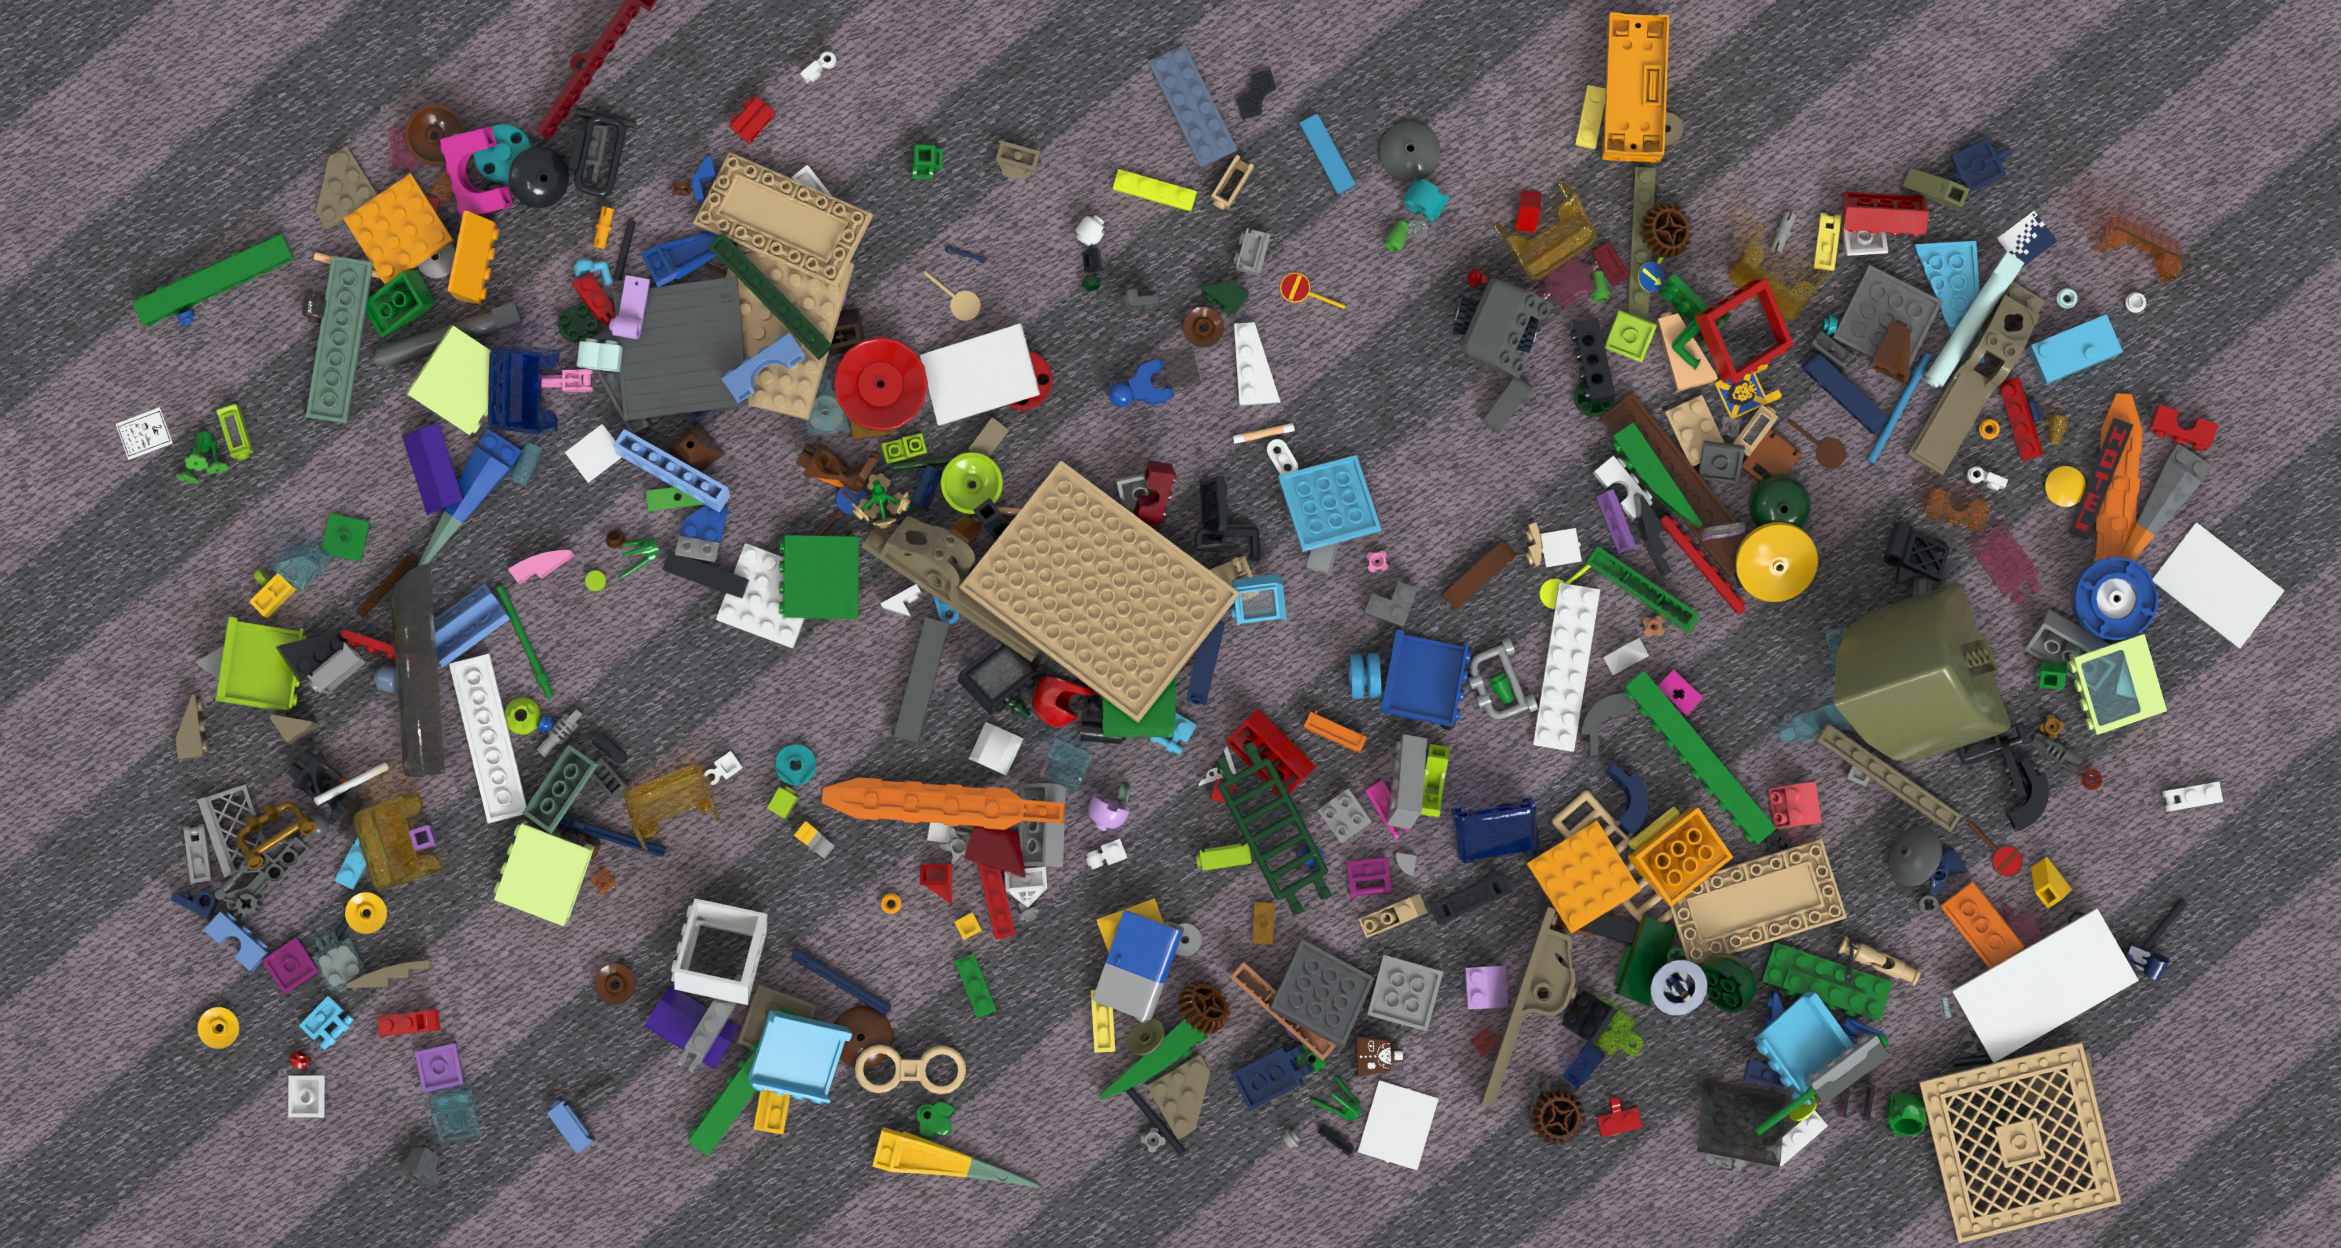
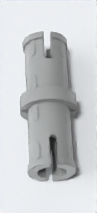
[1769,211,1797,254]

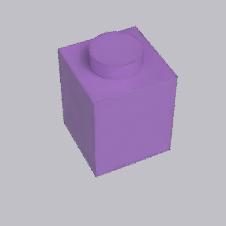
[409,825,438,851]

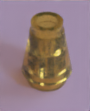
[2049,414,2069,445]

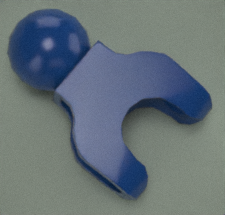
[1108,360,1175,407]

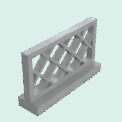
[197,785,264,879]

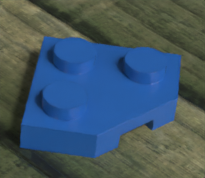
[680,505,728,549]

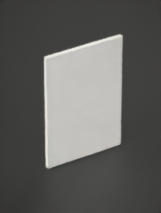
[920,324,1040,426]
[2152,522,2285,649]

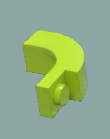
[1421,744,1450,817]

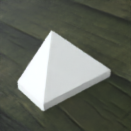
[1603,638,1649,675]

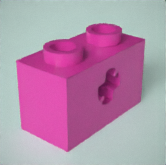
[1658,669,1703,717]

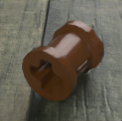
[577,834,602,859]

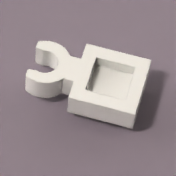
[704,751,743,785]

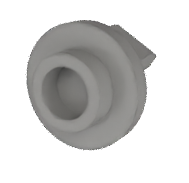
[1018,903,1039,922]

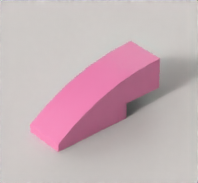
[508,550,575,584]

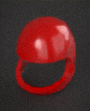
[1032,675,1093,728]

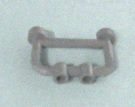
[1468,637,1538,720]

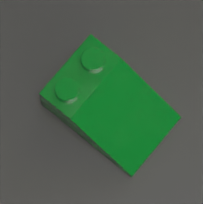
[366,270,437,339]

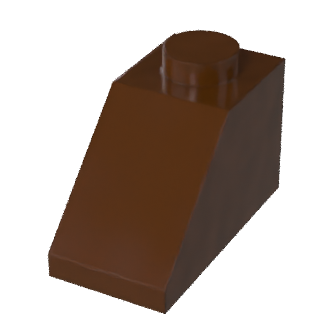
[951,515,982,546]

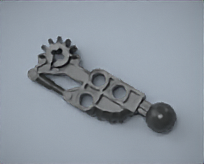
[214,813,330,920]

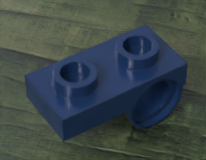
[2125,943,2170,981]

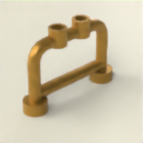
[236,801,316,870]

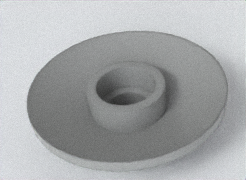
[418,244,456,278]

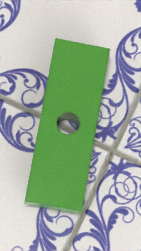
[646,487,705,512]

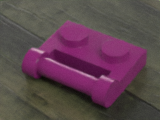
[1347,857,1392,899]

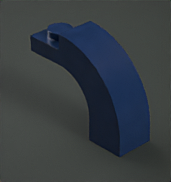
[1605,763,1649,838]

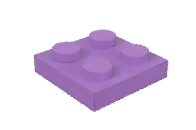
[415,1043,465,1093]

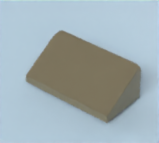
[968,417,1009,457]

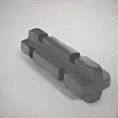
[577,1079,616,1108]

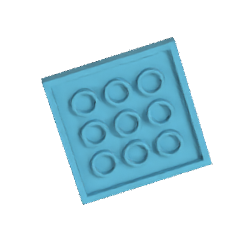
[1278,455,1381,552]

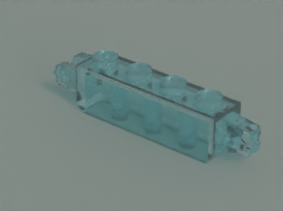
[1777,704,1853,745]

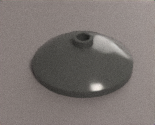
[1379,121,1440,182]
[1888,826,1942,886]

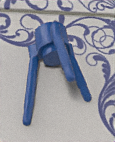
[1842,1017,1886,1044]

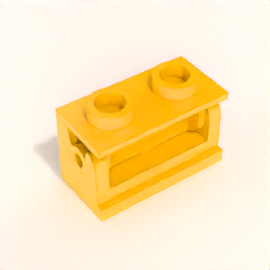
[249,573,297,618]

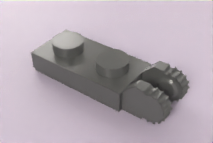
[582,124,609,182]

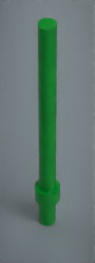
[496,585,555,699]

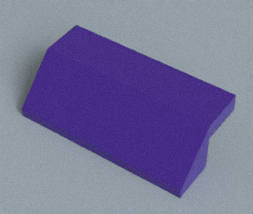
[403,423,464,515]
[645,985,740,1070]

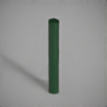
[892,455,953,472]

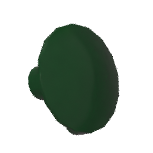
[558,303,599,343]
[1574,378,1614,417]

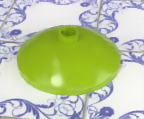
[941,453,1003,514]

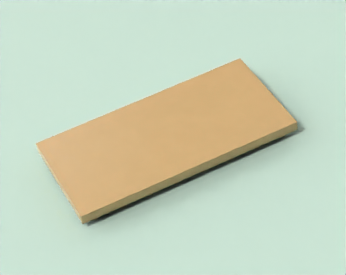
[693,152,873,288]
[1670,839,1847,964]

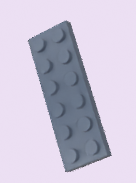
[1148,45,1237,168]

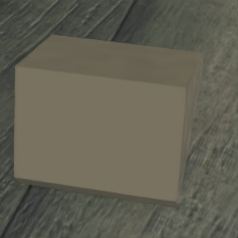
[270,714,319,745]

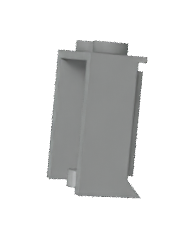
[308,642,366,694]

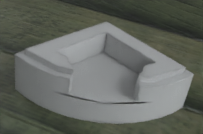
[1396,852,1417,876]

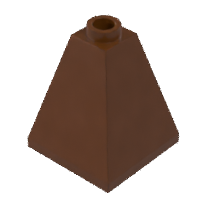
[667,422,724,472]

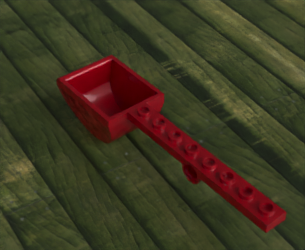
[535,0,657,140]

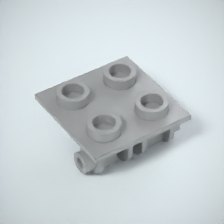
[1318,788,1373,844]

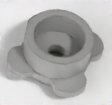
[1141,1128,1166,1153]

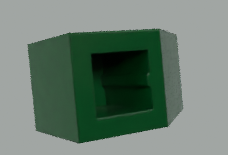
[1202,281,1249,316]

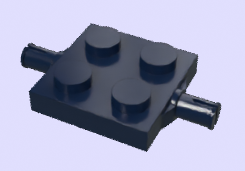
[1946,138,2012,194]

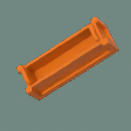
[1303,710,1367,753]

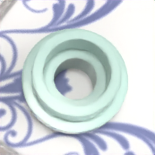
[2057,288,2077,309]

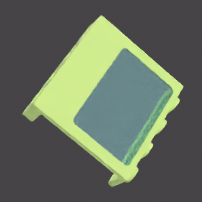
[2068,632,2167,735]

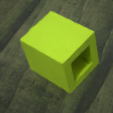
[767,786,799,819]

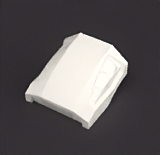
[969,722,1023,776]

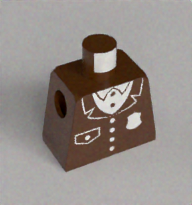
[1356,1037,1403,1077]

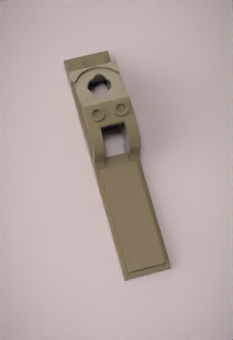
[1906,281,2045,476]
[862,516,1040,662]
[1480,907,1578,1107]

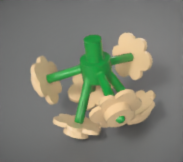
[852,473,910,529]

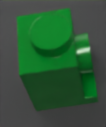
[2036,661,2067,690]
[1296,1044,1327,1072]

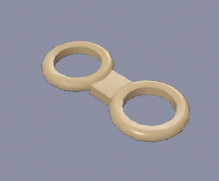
[855,1044,966,1094]

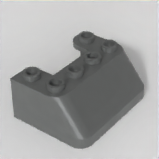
[1461,278,1553,379]

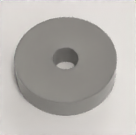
[1176,923,1202,956]

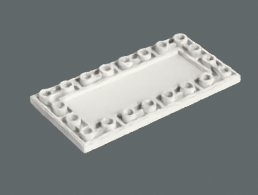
[1952,908,2139,1063]

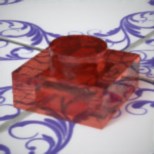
[1469,1027,1498,1056]

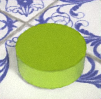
[253,568,271,587]
[585,570,607,592]

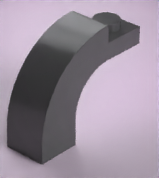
[1580,693,1631,756]

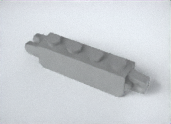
[677,974,742,1073]

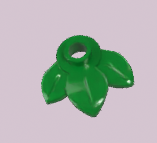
[916,1102,954,1140]

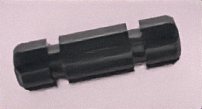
[1317,1124,1354,1156]

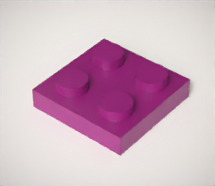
[262,937,320,995]

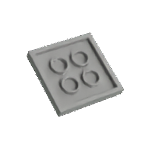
[1367,955,1443,1031]

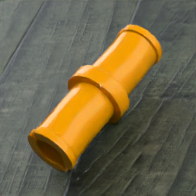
[592,207,614,249]

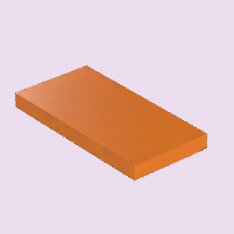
[1940,881,2025,969]

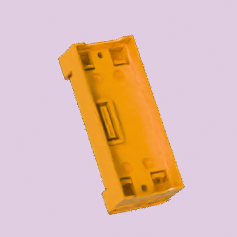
[1602,12,1669,162]

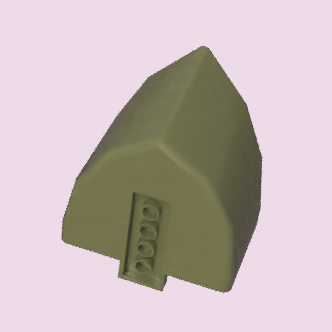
[1834,583,2010,762]

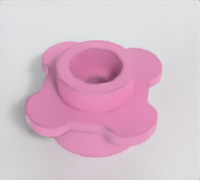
[1366,551,1388,572]

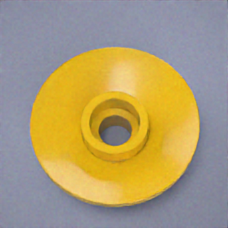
[345,892,387,934]
[198,1007,239,1049]

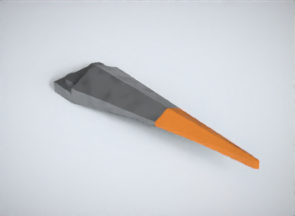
[2120,443,2212,560]

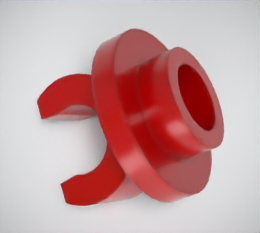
[1467,268,1490,288]

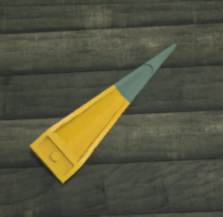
[873,1127,1040,1187]

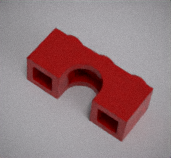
[2148,404,2218,451]

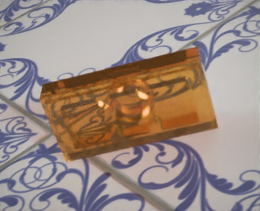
[429,168,469,204]

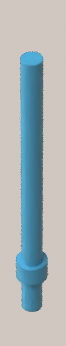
[1867,352,1932,464]

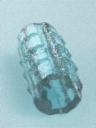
[510,442,543,486]

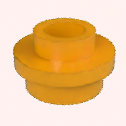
[1979,419,2000,440]
[881,893,902,914]

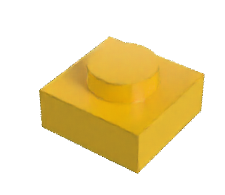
[954,912,982,940]

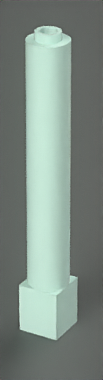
[1925,252,2024,388]

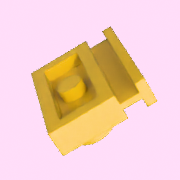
[754,1089,791,1134]

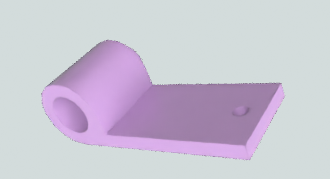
[610,275,650,340]

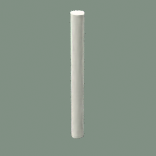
[314,762,388,805]

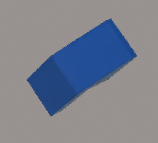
[691,155,717,203]

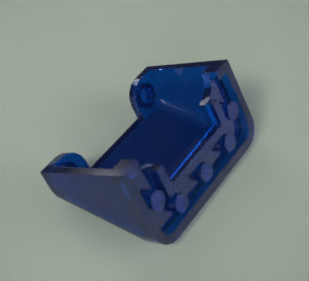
[1451,797,1539,863]

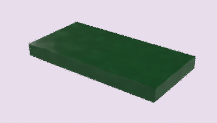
[1615,915,1676,1006]

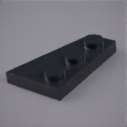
[276,631,346,682]

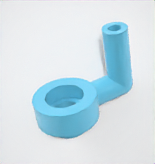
[573,258,613,285]

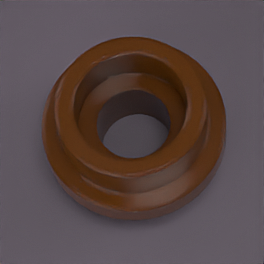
[606,529,626,548]

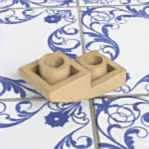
[1525,522,1542,568]

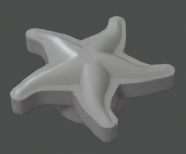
[939,828,971,864]

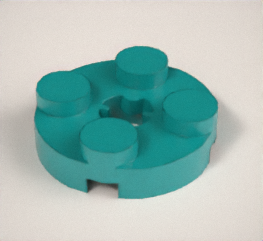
[775,745,817,786]

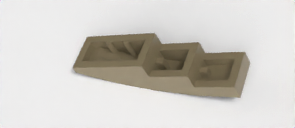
[346,960,432,988]

